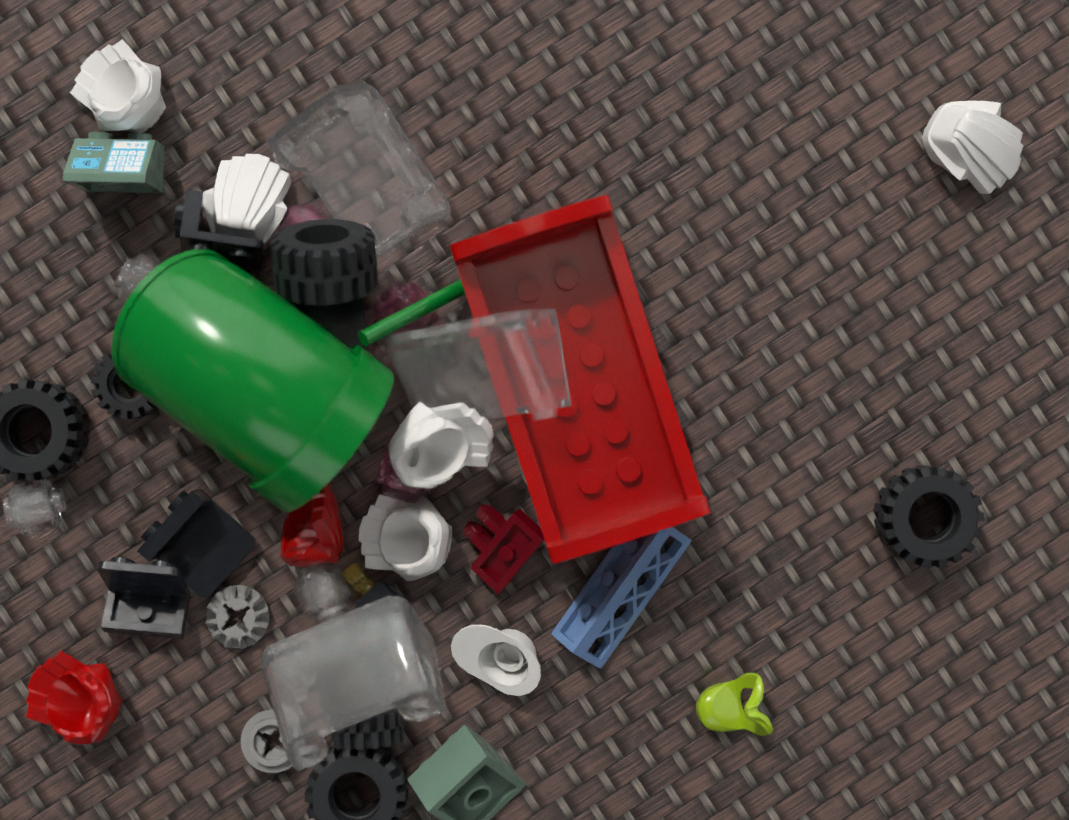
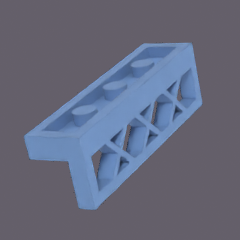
[551,527,692,669]

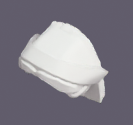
[70,39,166,133]
[922,101,1024,194]
[203,154,292,251]
[389,402,494,489]
[359,494,452,581]

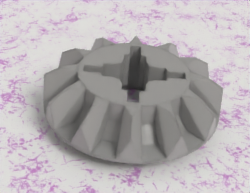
[205,585,270,649]
[241,708,305,773]

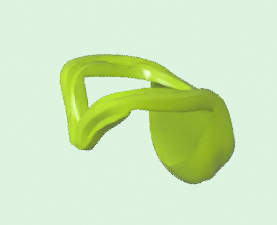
[696,673,773,736]

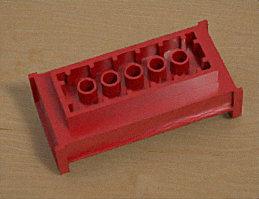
[450,194,711,564]

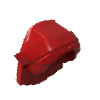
[280,482,343,568]
[26,650,123,745]

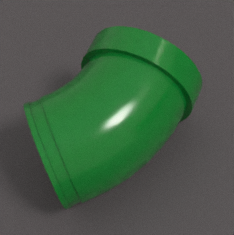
[111,249,394,512]

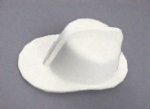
[451,625,541,696]

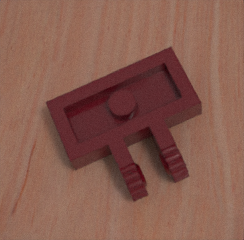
[463,503,545,594]

